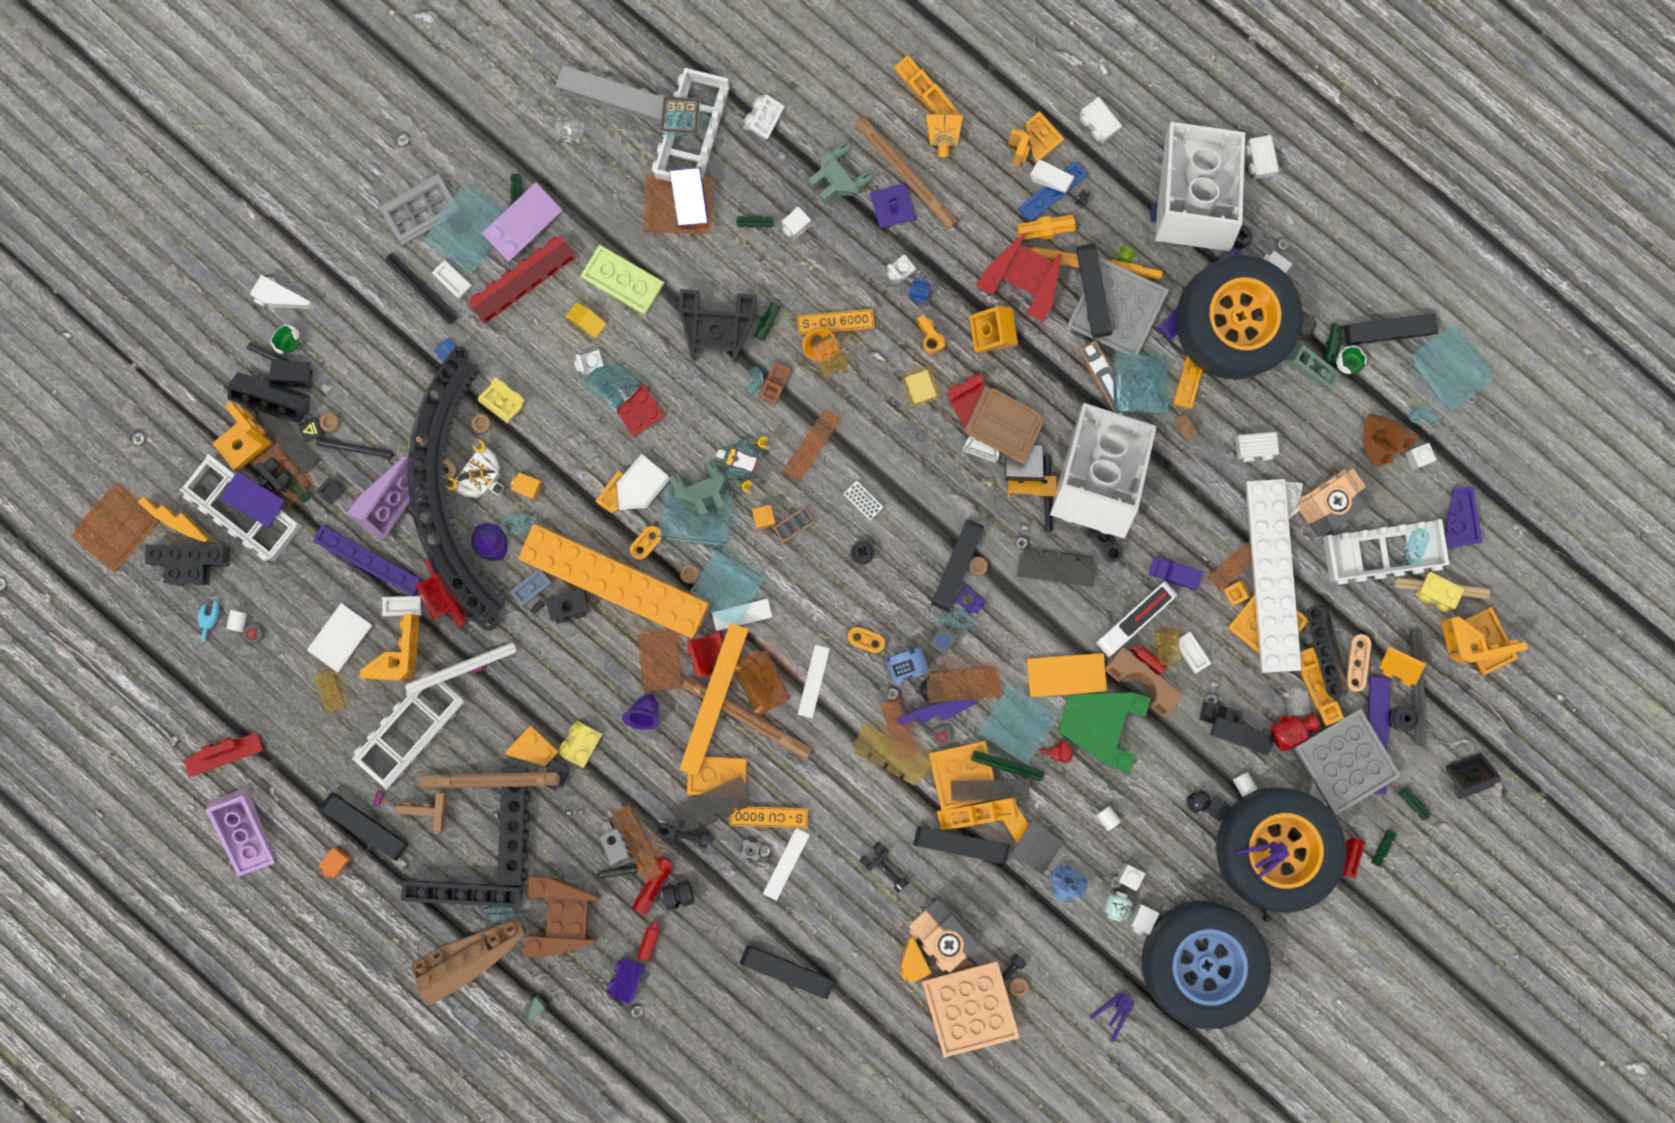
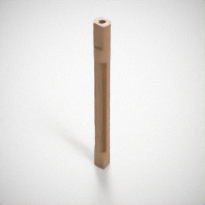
[855,117,958,229]
[682,675,813,760]
[419,772,560,789]

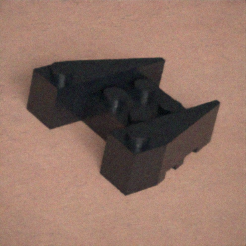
[679,289,757,364]

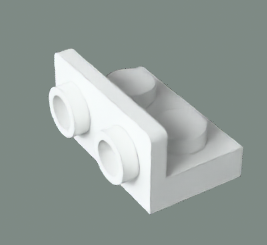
[743,94,784,140]

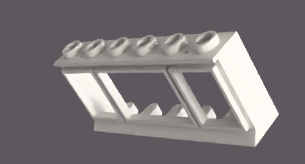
[652,68,730,182]
[179,454,303,562]
[352,671,468,790]

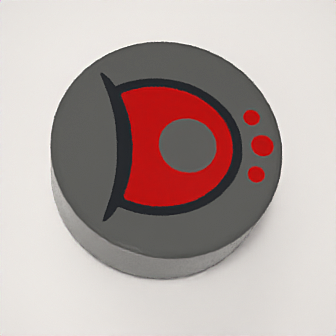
[243,624,264,644]
[932,727,951,746]

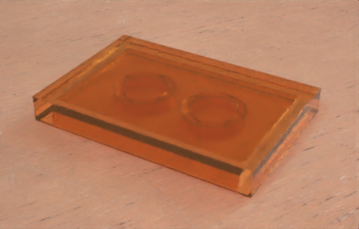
[638,631,682,692]

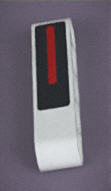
[1096,581,1178,657]

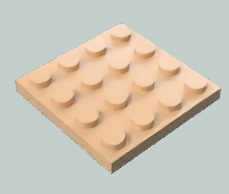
[922,960,1020,1057]

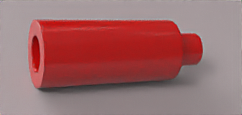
[1131,644,1167,675]
[637,921,660,961]

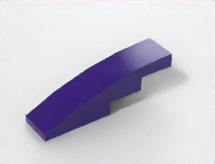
[896,700,977,726]

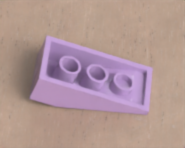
[481,182,562,262]
[347,456,419,539]
[206,787,275,877]

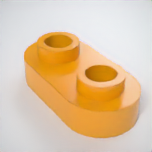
[630,526,662,560]
[848,627,885,653]

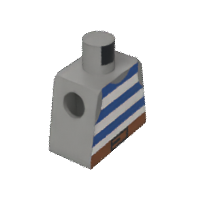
[600,821,635,868]

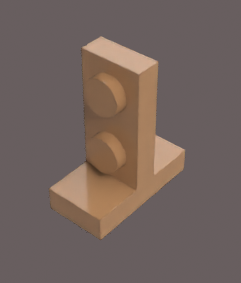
[395,792,447,832]

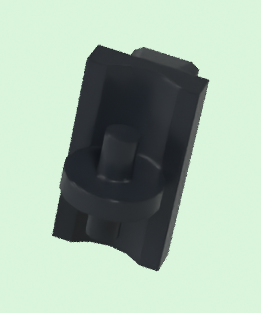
[256,458,293,493]

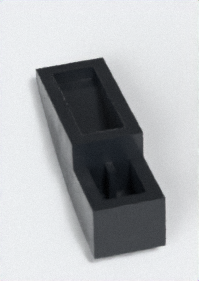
[1210,717,1274,755]

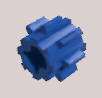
[909,279,931,303]

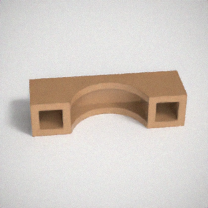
[1104,647,1183,718]

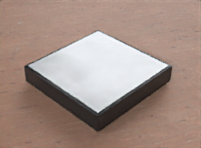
[1005,445,1044,481]

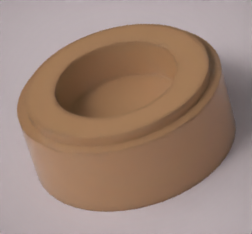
[319,413,340,433]
[471,414,491,434]
[968,557,988,576]
[680,564,700,584]
[1009,977,1029,997]

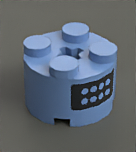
[885,646,929,684]

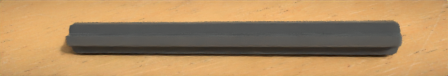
[1411,630,1426,744]

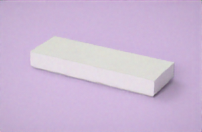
[712,599,772,631]

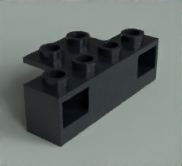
[145,545,230,585]

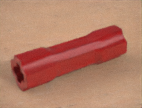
[632,856,674,916]

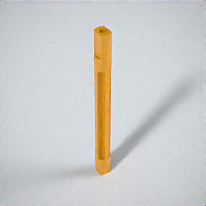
[1026,247,1162,280]

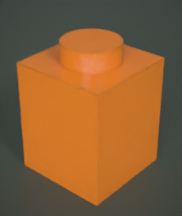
[318,847,353,878]

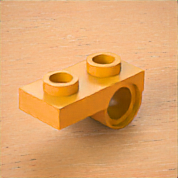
[916,315,946,355]

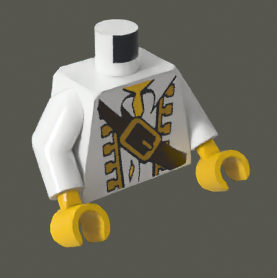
[443,439,505,498]

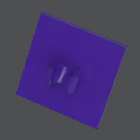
[870,183,916,229]

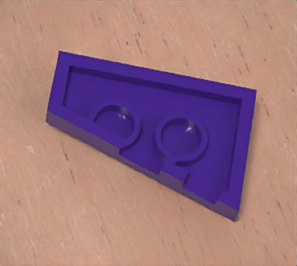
[1445,486,1482,548]

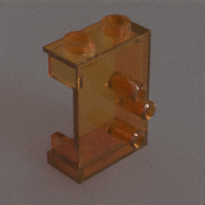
[734,650,791,717]

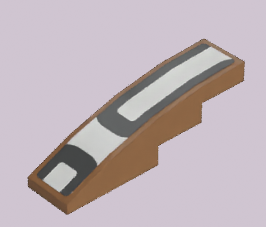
[1078,340,1133,415]

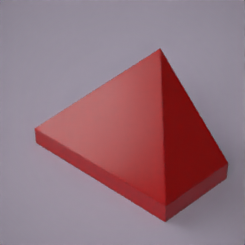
[1342,837,1365,879]

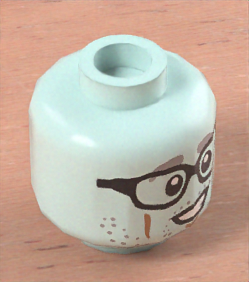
[1104,891,1132,922]

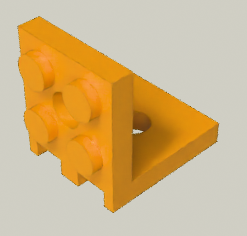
[212,401,271,472]

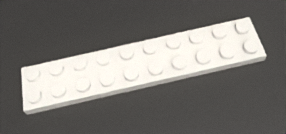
[1245,479,1301,673]

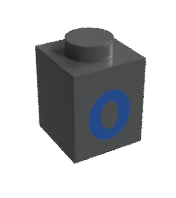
[928,625,958,656]

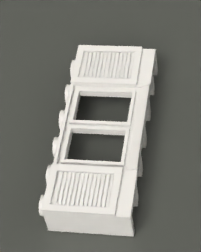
[1323,519,1449,585]

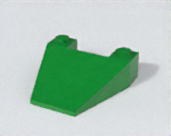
[1058,692,1151,773]

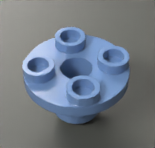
[1050,864,1089,902]

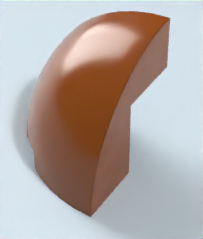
[1363,414,1419,466]

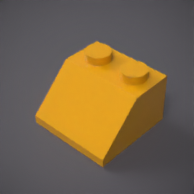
[969,306,1018,353]
[1379,647,1426,687]
[899,934,931,984]

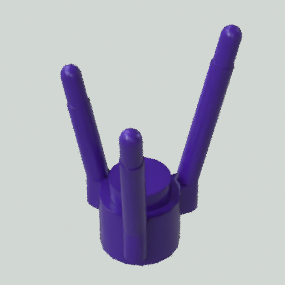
[1236,841,1290,878]
[1090,993,1134,1042]

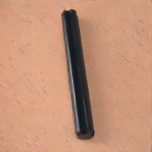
[386,253,457,324]

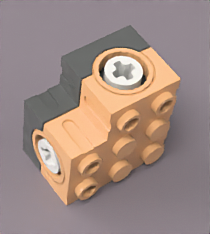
[1296,469,1375,537]
[909,898,979,972]

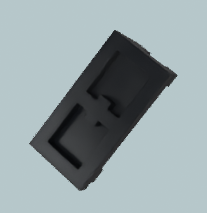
[269,360,313,388]

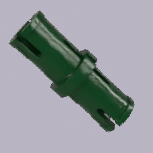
[753,302,781,341]
[1324,324,1343,364]

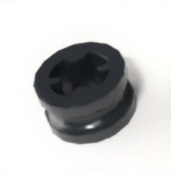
[1074,189,1091,208]

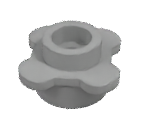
[741,840,761,861]

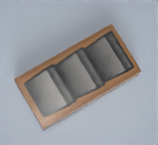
[773,507,815,544]

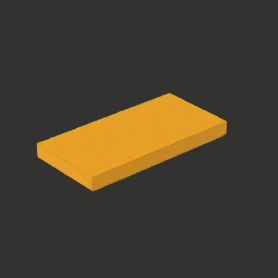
[1026,653,1107,697]

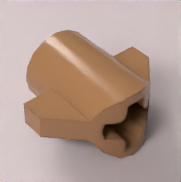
[1175,415,1197,440]

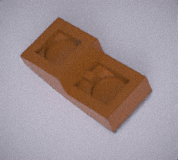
[759,361,792,405]

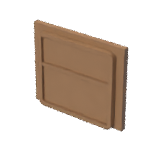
[964,386,1045,464]

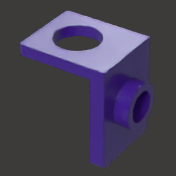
[954,586,985,615]

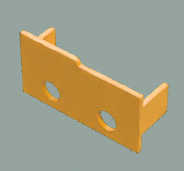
[1007,476,1057,500]

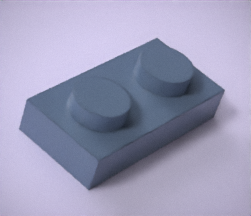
[510,569,552,607]

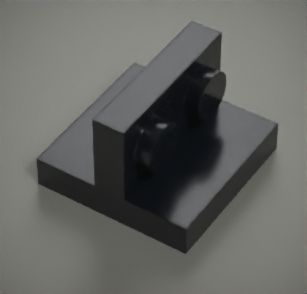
[1445,753,1501,799]

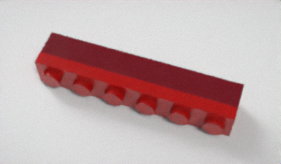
[468,235,576,324]

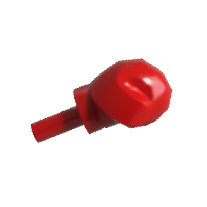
[1039,741,1073,763]

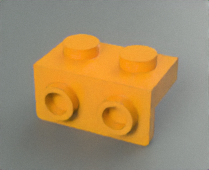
[1008,129,1030,167]

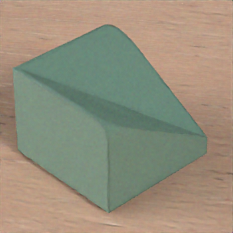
[524,995,547,1021]

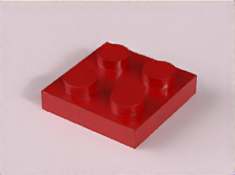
[612,385,665,438]

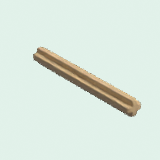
[1394,577,1490,599]

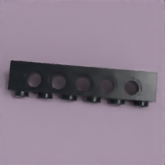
[497,767,531,886]
[401,880,524,908]

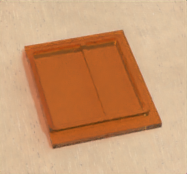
[643,175,713,234]
[71,484,160,573]

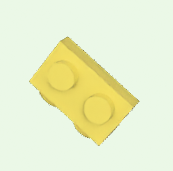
[478,377,524,423]
[1415,572,1464,612]
[559,720,602,768]

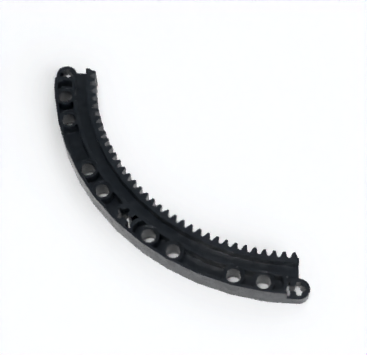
[408,346,506,631]

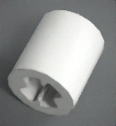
[226,610,247,632]
[1233,771,1258,797]
[1096,805,1121,831]

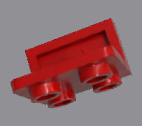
[946,374,985,428]
[687,632,724,678]

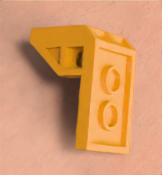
[360,614,420,681]
[1440,617,1528,663]

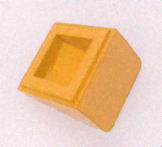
[1223,579,1252,606]

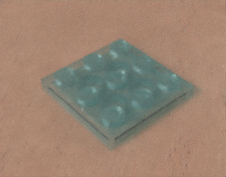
[1112,354,1168,414]
[689,550,765,625]
[978,685,1058,765]

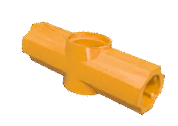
[1017,215,1076,241]

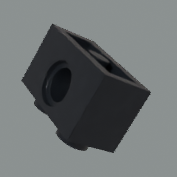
[545,589,590,624]

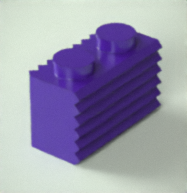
[607,957,646,1004]

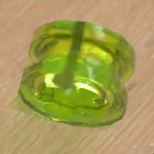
[1117,246,1136,263]

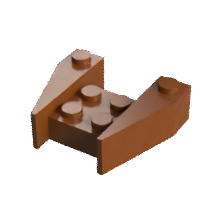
[524,876,600,958]

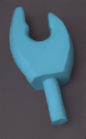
[198,600,219,642]

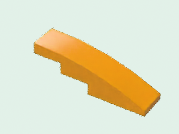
[893,55,959,114]
[138,497,213,544]
[937,798,1019,830]

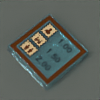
[660,96,701,137]

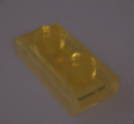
[313,670,346,713]

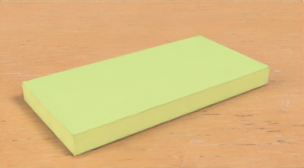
[580,244,665,315]

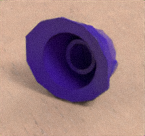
[471,523,507,561]
[622,694,660,730]

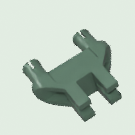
[808,141,873,203]
[669,460,727,522]

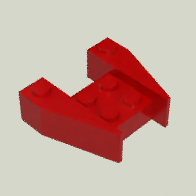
[976,234,1062,322]

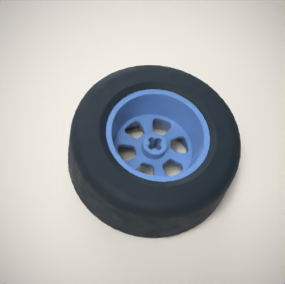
[1142,901,1271,1030]

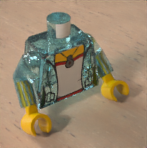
[716,436,771,495]

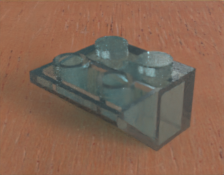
[583,364,641,412]

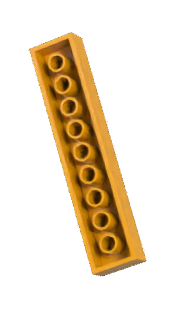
[518,524,711,639]

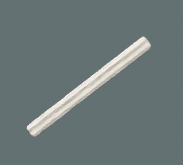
[405,642,516,694]

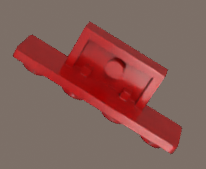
[416,558,466,629]
[184,733,263,777]

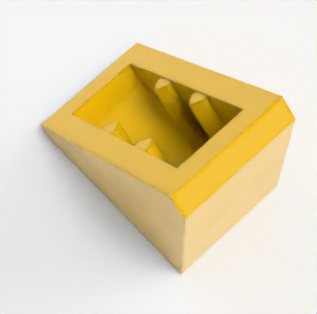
[565,302,607,339]

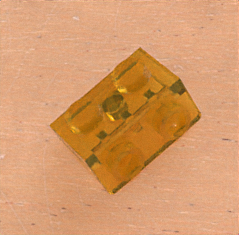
[810,334,848,377]

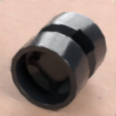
[1389,706,1420,731]
[662,880,695,911]

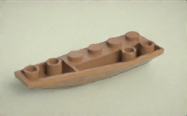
[411,919,525,1005]

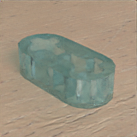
[500,515,538,534]
[1403,529,1429,564]

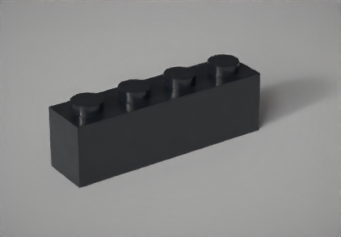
[227,372,310,423]

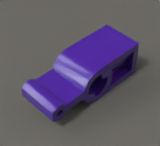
[1148,556,1203,591]

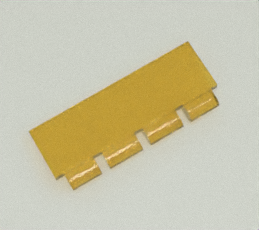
[854,723,933,786]

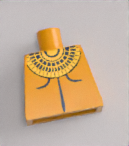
[926,114,963,157]

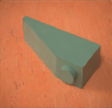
[1282,344,1341,390]

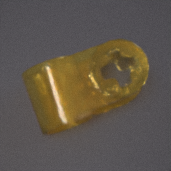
[1155,628,1181,666]

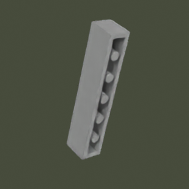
[556,65,670,126]

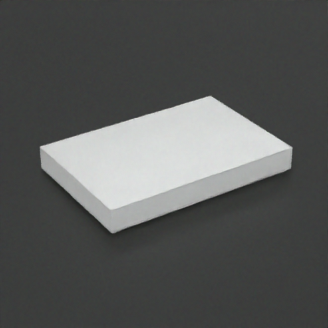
[307,603,373,672]

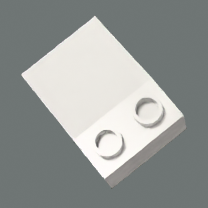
[1155,122,1245,251]
[1050,403,1157,539]

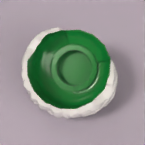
[270,324,300,354]
[1337,345,1366,375]

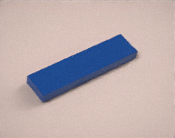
[1018,161,1088,222]

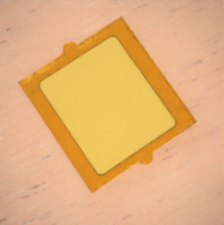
[900,366,941,407]

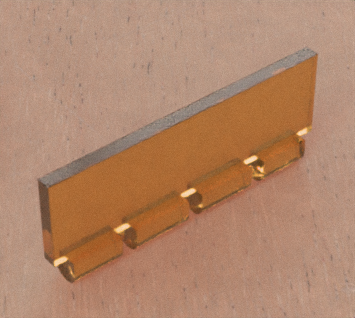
[251,433,311,507]
[926,667,1001,703]

